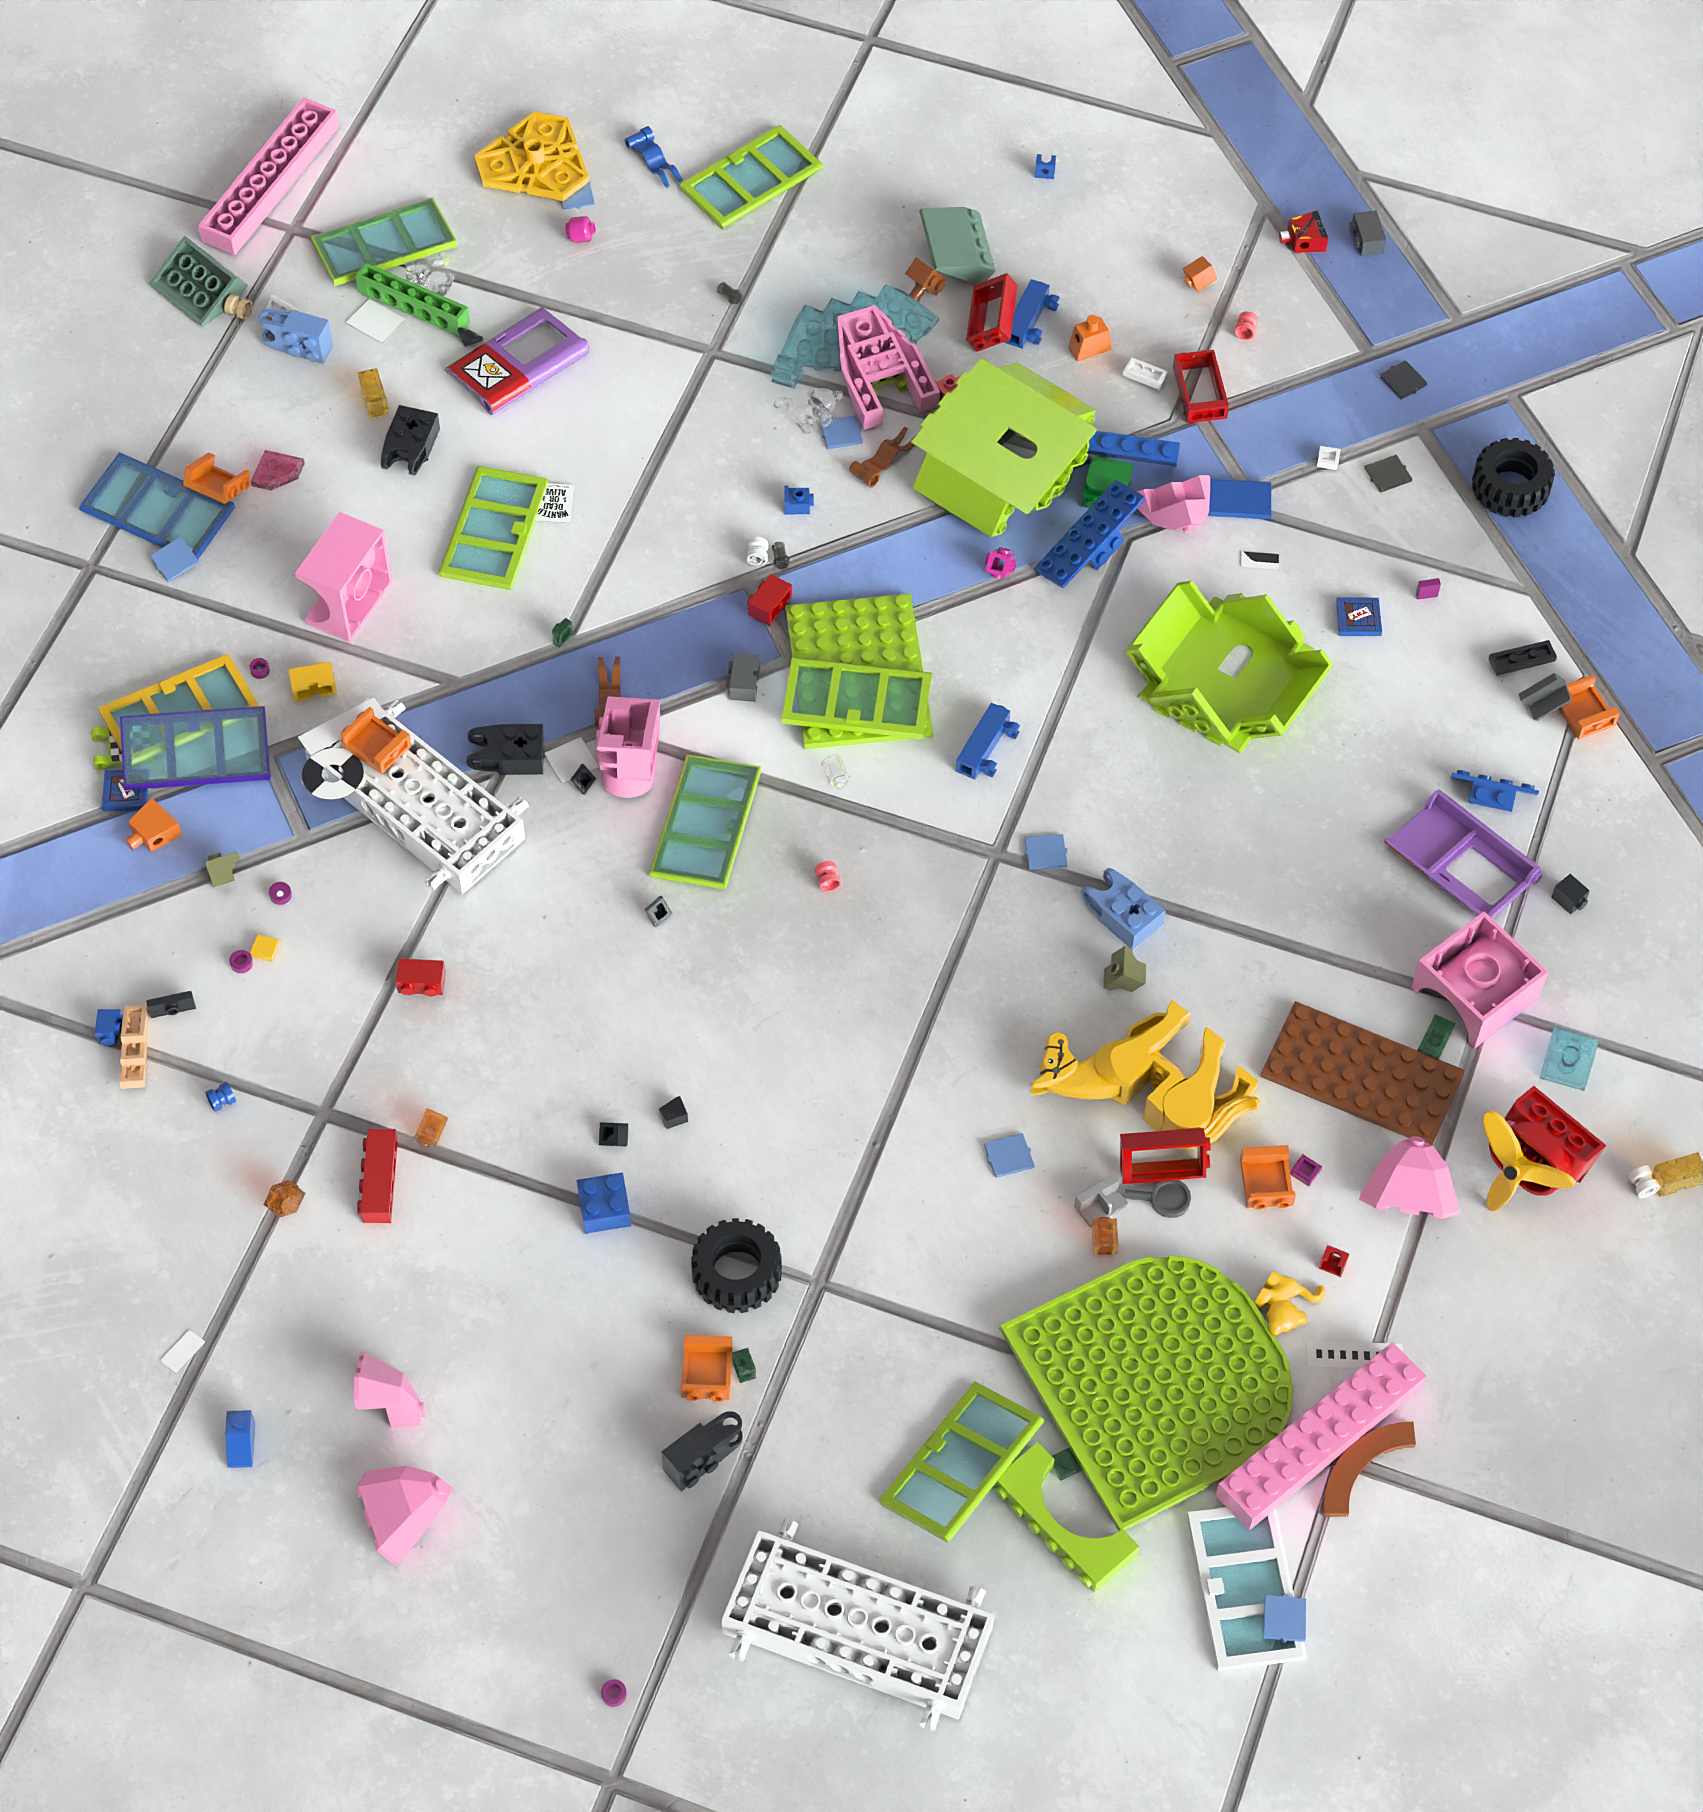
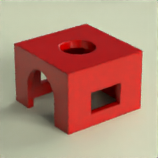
[1319,1245,1349,1277]

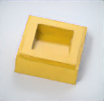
[250,934,280,962]

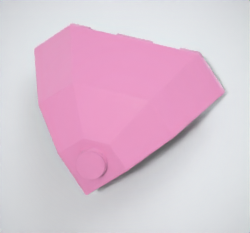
[1137,475,1210,533]
[1359,1136,1459,1219]
[353,1352,425,1427]
[355,1466,453,1565]

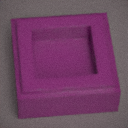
[1416,578,1441,600]
[1290,1154,1322,1186]

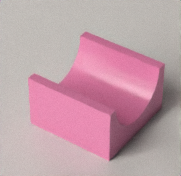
[295,512,392,642]
[1411,912,1548,1049]

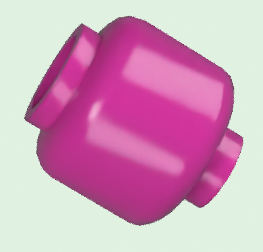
[565,216,596,243]

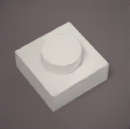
[1317,446,1341,470]

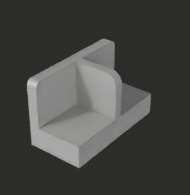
[1074,1174,1128,1227]

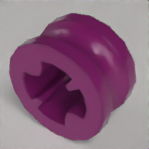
[249,658,270,679]

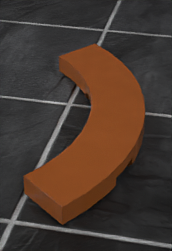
[1323,1421,1416,1517]

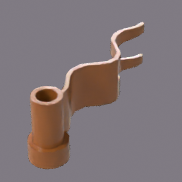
[849,427,916,488]
[595,656,621,726]

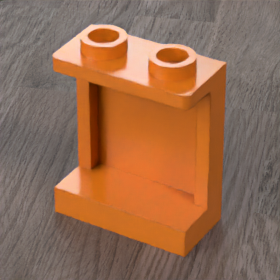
[183,452,250,504]
[1559,675,1620,740]
[341,707,411,775]
[1240,1145,1296,1210]
[681,1335,733,1402]

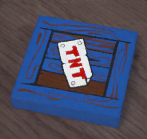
[1336,597,1382,636]
[102,769,150,811]

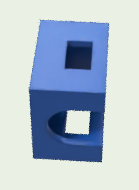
[1035,154,1056,179]

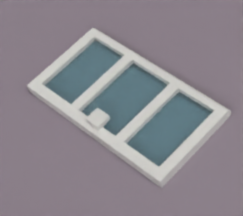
[1187,1507,1307,1671]

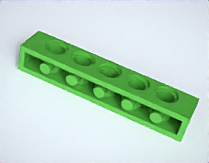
[355,263,470,336]

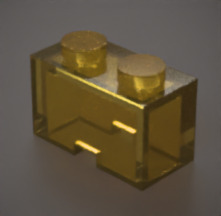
[357,368,389,418]
[1652,1152,1703,1197]

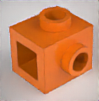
[1182,256,1217,292]

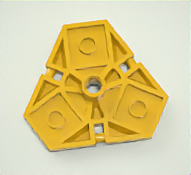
[474,111,589,201]

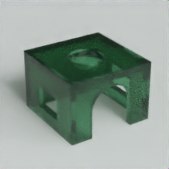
[732,1348,756,1383]

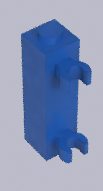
[1004,279,1060,349]
[956,703,1020,780]

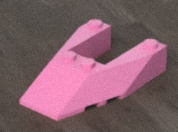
[837,305,940,430]

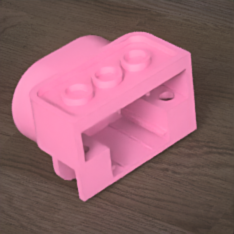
[596,696,660,797]

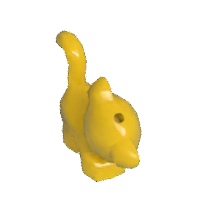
[1254,1271,1325,1336]

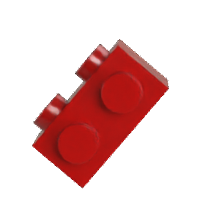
[747,574,792,626]
[396,958,446,997]

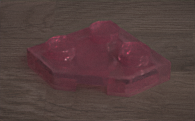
[251,450,305,491]

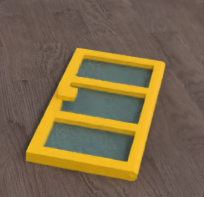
[98,654,259,766]

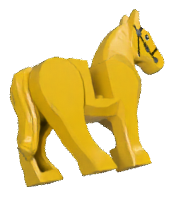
[1030,1000,1260,1149]

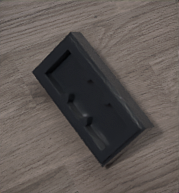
[146,991,196,1018]

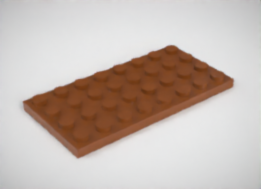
[1260,1001,1465,1145]

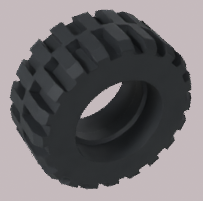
[1472,438,1555,517]
[691,1218,782,1313]

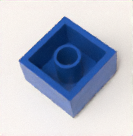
[577,1172,631,1234]

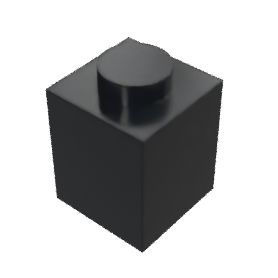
[1551,874,1590,914]

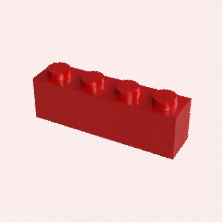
[357,1129,398,1223]

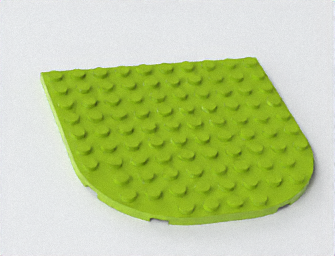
[999,1255,1293,1531]

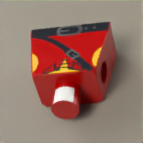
[1279,210,1328,253]

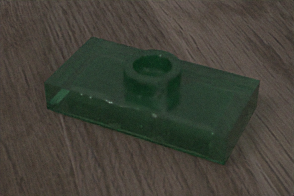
[1417,1014,1456,1060]

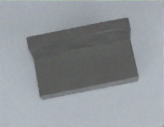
[1518,673,1572,721]

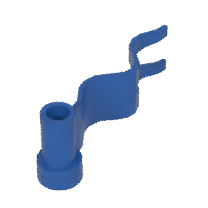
[624,126,683,188]

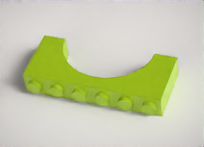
[994,1442,1140,1592]

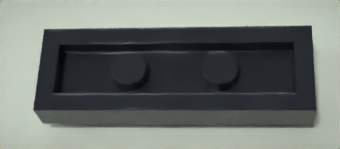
[1488,640,1557,676]

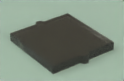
[1379,360,1427,399]
[1364,455,1412,493]

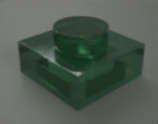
[552,618,573,648]
[1052,1448,1082,1481]

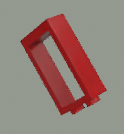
[966,273,1018,352]
[1173,350,1229,423]
[1120,1128,1211,1184]

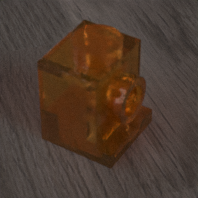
[414,1108,448,1147]

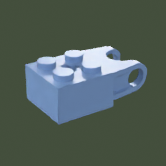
[258,309,333,364]
[1081,868,1165,950]

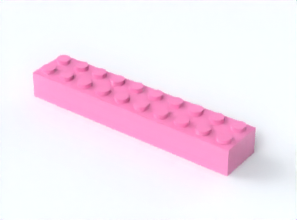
[198,97,339,256]
[1215,1342,1426,1531]

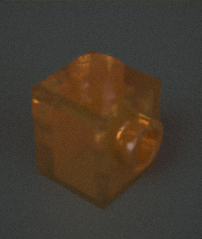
[263,1180,305,1217]
[1092,1217,1119,1255]

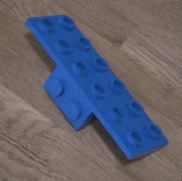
[1034,480,1145,588]

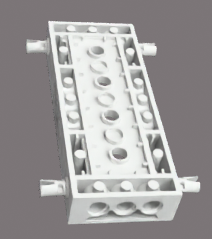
[301,698,529,894]
[722,1519,994,1731]

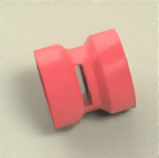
[1234,311,1258,340]
[814,861,841,892]

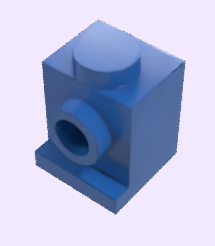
[784,485,814,515]
[95,1009,123,1046]

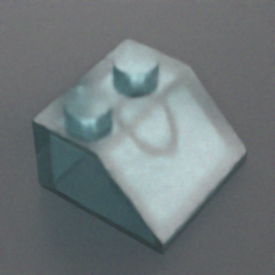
[1540,1027,1599,1091]

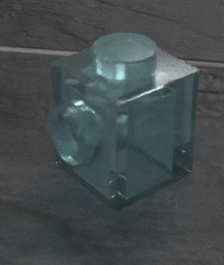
[771,354,804,389]

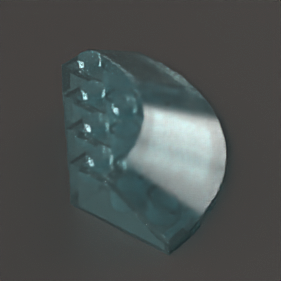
[778,284,939,371]

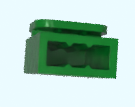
[1082,456,1134,508]

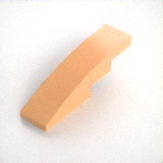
[120,1005,148,1089]

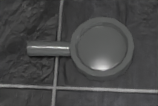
[1124,1180,1191,1218]

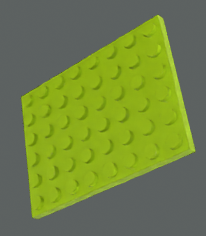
[785,593,933,749]

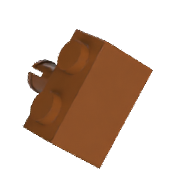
[905,258,947,306]

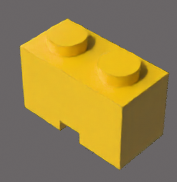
[288,662,337,702]

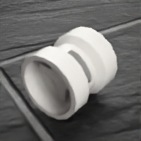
[747,537,768,566]
[1628,1166,1660,1198]

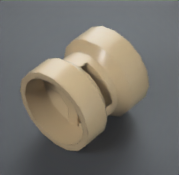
[224,294,252,320]

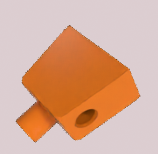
[1068,315,1111,362]
[125,798,182,851]

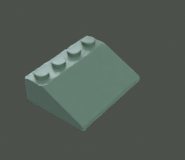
[919,207,996,284]
[149,236,248,327]

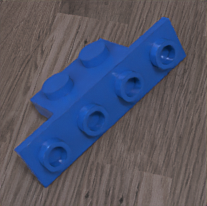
[1451,770,1539,812]

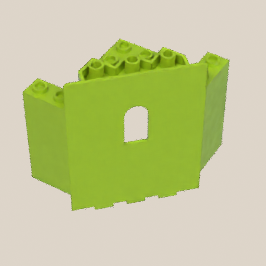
[911,358,1097,538]
[1125,580,1333,753]

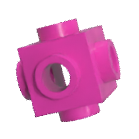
[985,547,1017,579]

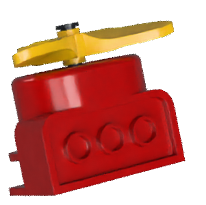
[1483,1086,1607,1211]

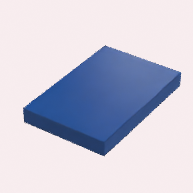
[1208,479,1271,519]

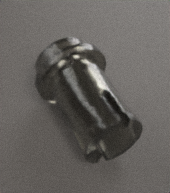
[717,282,742,304]
[772,542,790,569]

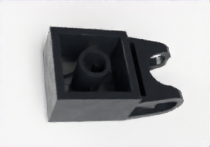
[381,405,440,475]
[466,724,544,775]
[661,1411,743,1491]

